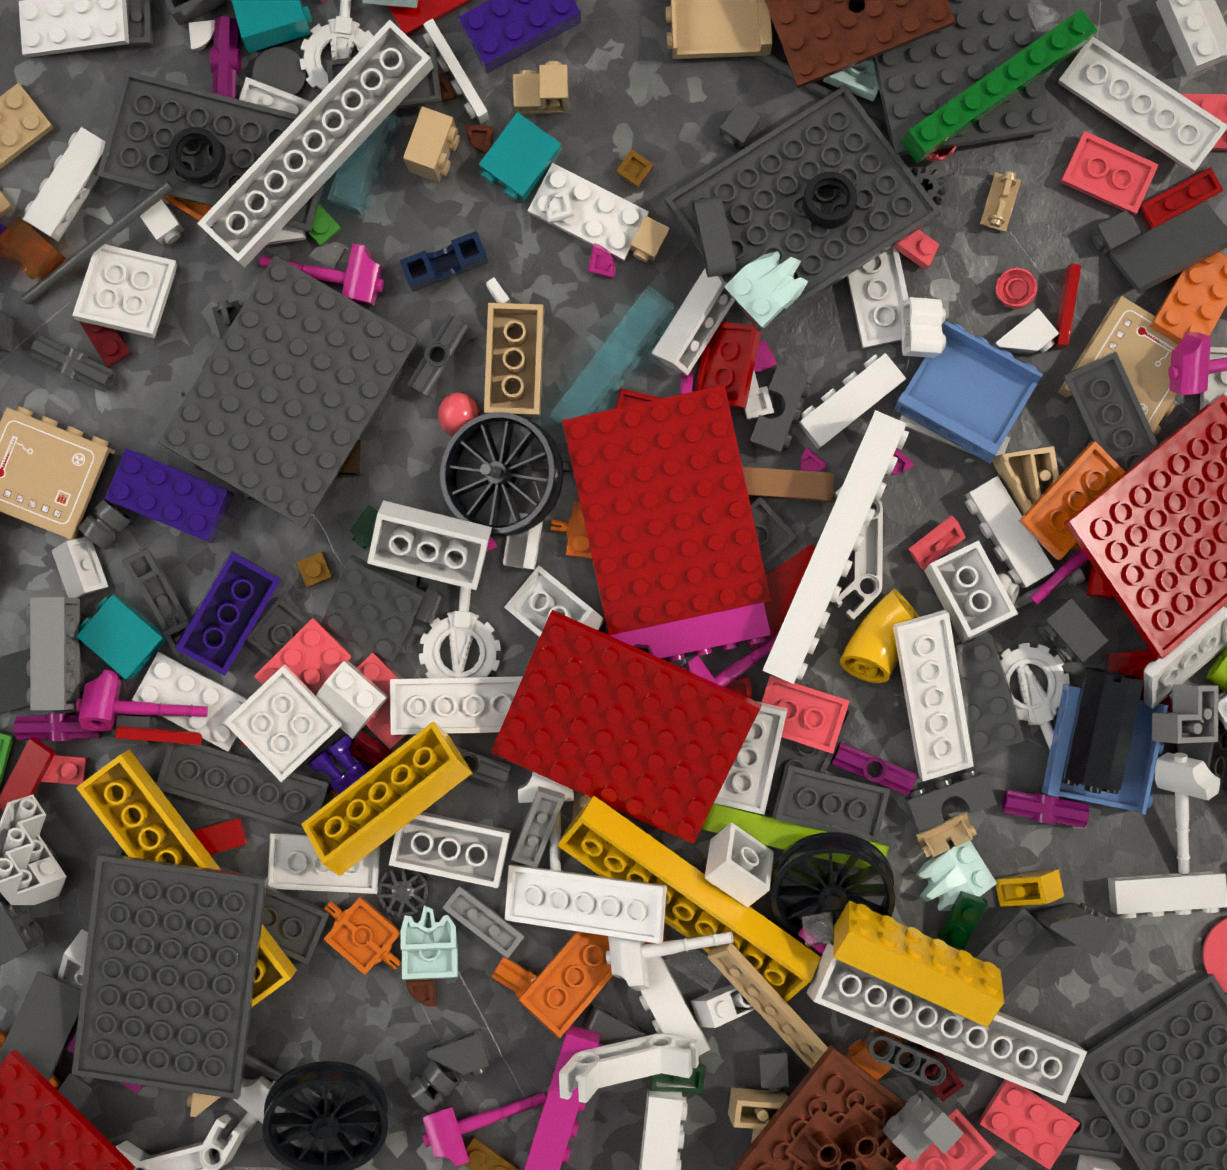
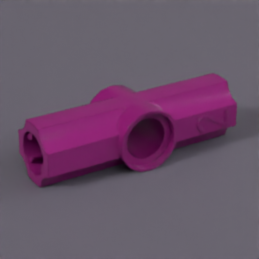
[210,16,242,99]
[14,713,102,741]
[831,742,917,796]
[1002,789,1090,828]

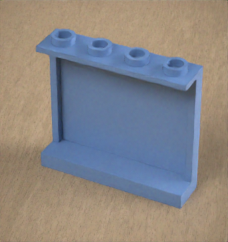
[894,321,1043,464]
[1041,684,1169,815]

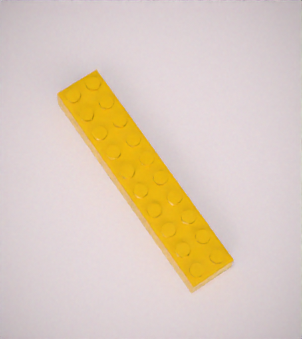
[76,749,297,1007]
[557,796,821,1003]

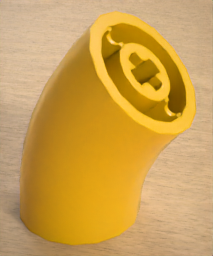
[840,589,920,683]

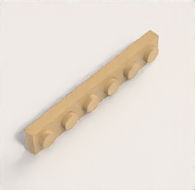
[707,943,828,1069]

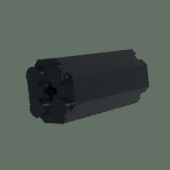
[1062,667,1144,794]

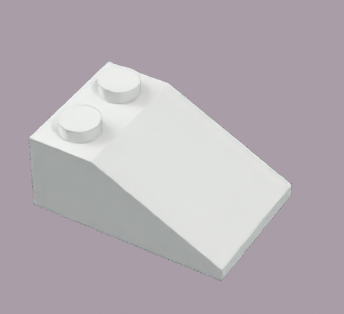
[504,565,606,637]

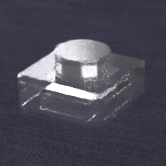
[802,912,834,946]

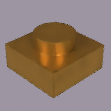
[616,149,654,189]
[296,552,333,588]

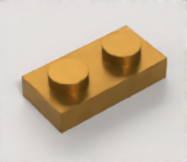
[464,1135,519,1170]

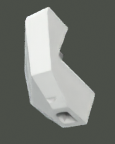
[0,794,67,905]

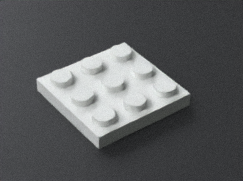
[72,244,178,338]
[224,665,343,782]

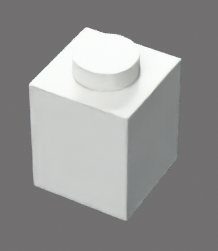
[140,199,185,245]

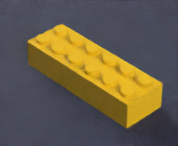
[301,721,472,876]
[833,900,1004,1028]

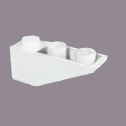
[691,984,755,1028]

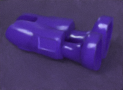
[308,734,370,794]

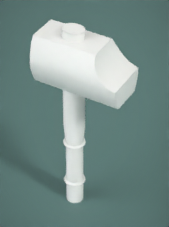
[1155,753,1220,874]
[518,772,574,871]
[606,932,734,991]
[213,1075,286,1160]

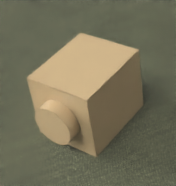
[630,216,670,263]

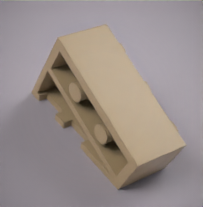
[992,446,1059,516]

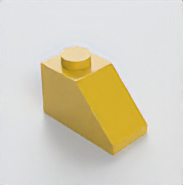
[995,869,1064,907]

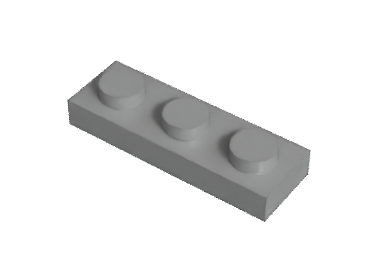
[511,786,565,867]
[443,885,525,959]

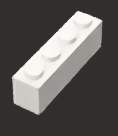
[23,127,106,242]
[652,269,735,376]
[797,353,906,450]
[965,476,1055,588]
[1108,871,1227,918]
[639,956,710,1056]

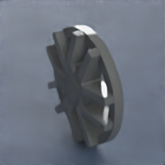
[377,867,429,917]

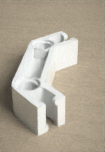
[833,487,883,620]
[559,1033,699,1103]
[116,1114,249,1170]

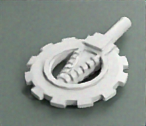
[300,0,374,91]
[419,586,501,678]
[1000,643,1070,750]

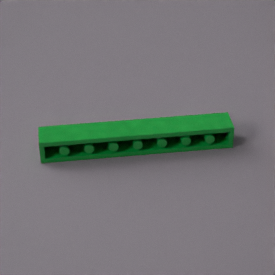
[901,9,1098,164]

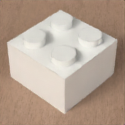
[704,822,774,908]

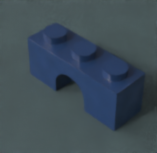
[399,231,489,292]

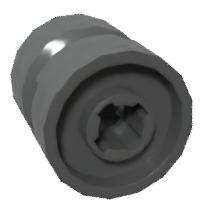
[78,498,131,550]
[407,1060,459,1112]

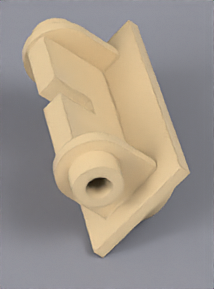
[980,171,1021,232]
[916,812,977,858]

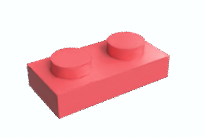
[893,230,940,269]
[909,515,966,571]
[41,754,89,785]

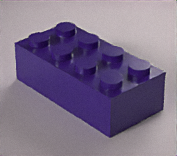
[458,0,581,74]
[105,448,234,543]
[175,550,281,676]

